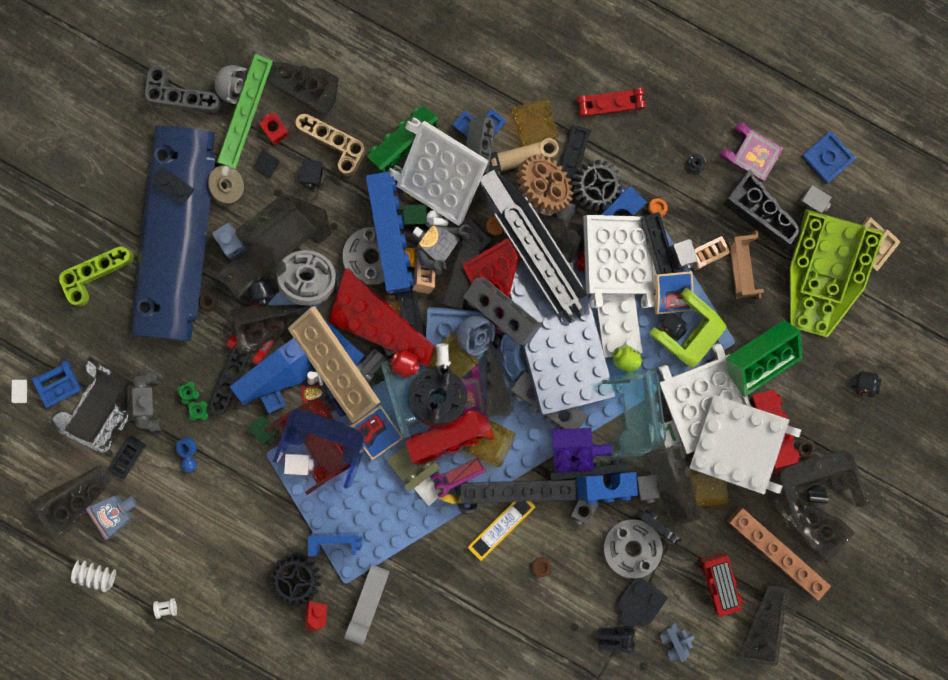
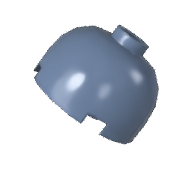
[456,315,496,356]

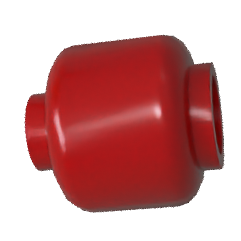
[389,349,420,378]

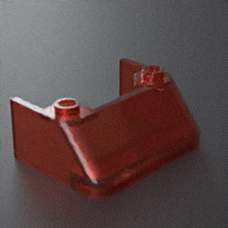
[265,399,358,495]

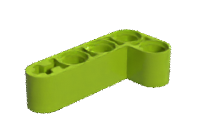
[59,246,134,306]

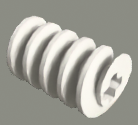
[71,560,116,592]

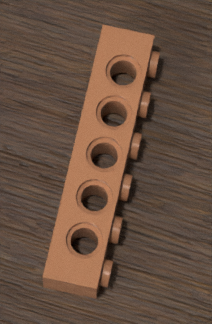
[726,507,831,601]

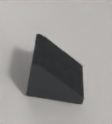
[254,150,280,178]

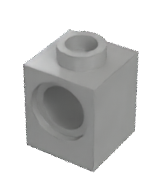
[798,185,832,213]

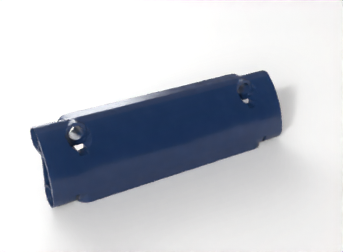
[131,126,215,341]

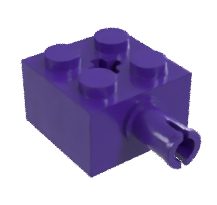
[552,428,613,473]

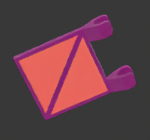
[430,458,486,498]

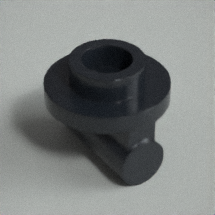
[807,484,828,504]

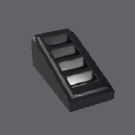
[108,435,147,480]

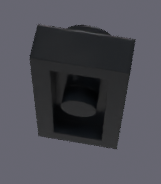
[151,166,195,205]

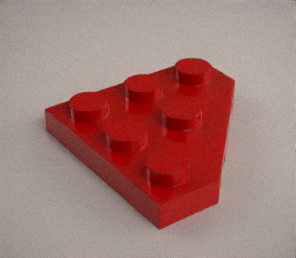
[462,238,520,311]

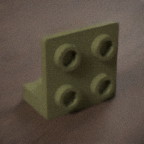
[387,445,441,492]

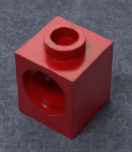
[259,113,290,145]

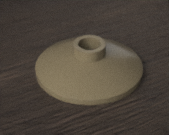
[208,166,244,204]

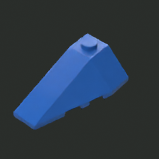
[229,338,314,403]

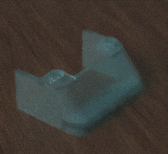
[602,369,666,457]

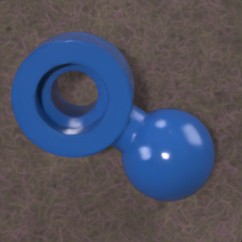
[176,437,197,473]

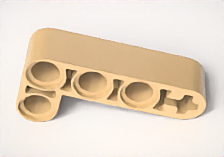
[296,114,365,177]

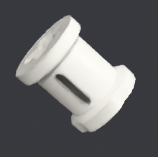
[153,598,177,619]

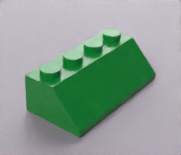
[367,106,439,173]
[726,320,803,397]

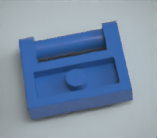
[32,360,82,408]

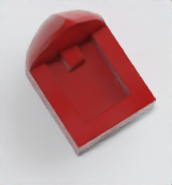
[304,601,327,632]

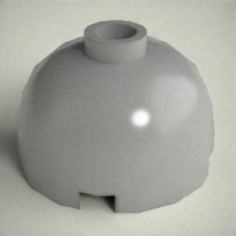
[214,65,247,104]

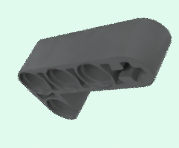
[145,66,222,113]
[466,117,495,196]

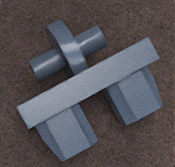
[660,623,695,662]

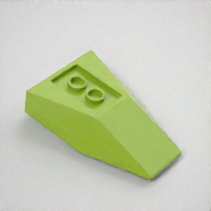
[790,209,884,337]

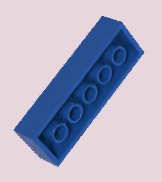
[366,172,414,295]

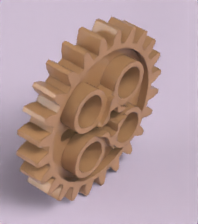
[516,154,573,214]

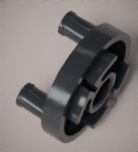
[408,364,467,427]

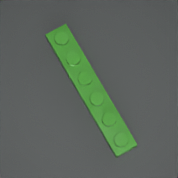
[216,54,273,169]

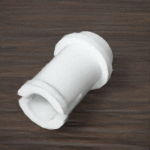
[435,344,451,369]

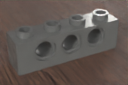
[463,277,542,345]
[510,371,588,429]

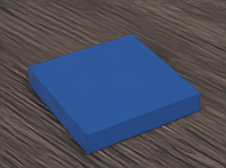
[801,130,856,184]

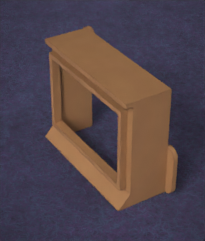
[729,231,764,300]

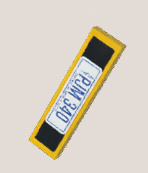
[468,501,536,561]

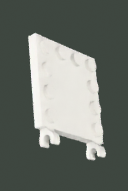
[388,118,489,226]
[583,215,657,308]
[658,343,751,454]
[690,395,801,494]

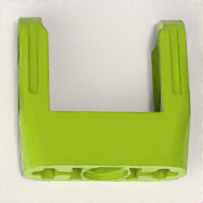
[649,288,727,368]

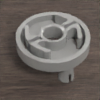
[343,227,385,285]
[277,250,336,306]
[604,520,662,578]

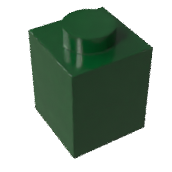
[400,204,427,227]
[248,415,280,445]

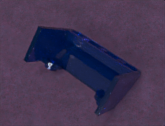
[273,408,365,489]

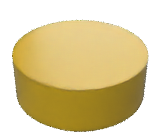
[438,491,457,504]

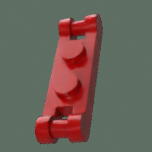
[576,88,646,117]

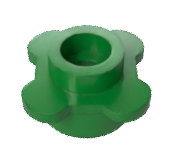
[177,382,200,404]
[188,401,208,421]

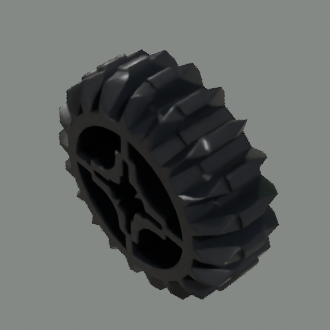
[269,553,322,606]

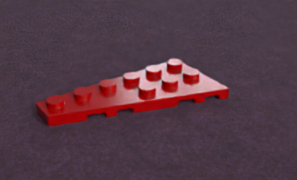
[328,268,436,366]

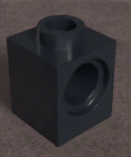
[299,158,324,189]

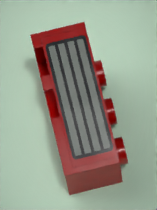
[699,552,743,617]

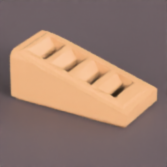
[692,236,731,271]
[412,255,435,294]

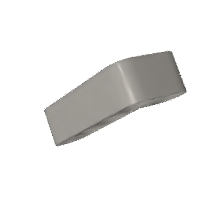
[344,565,390,646]

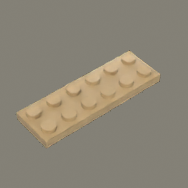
[288,306,380,423]

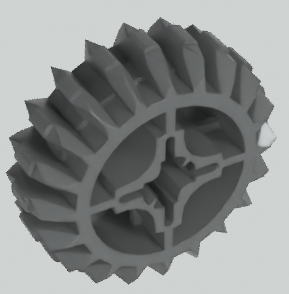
[571,159,623,211]

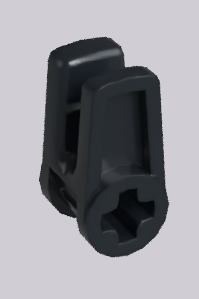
[598,626,635,652]

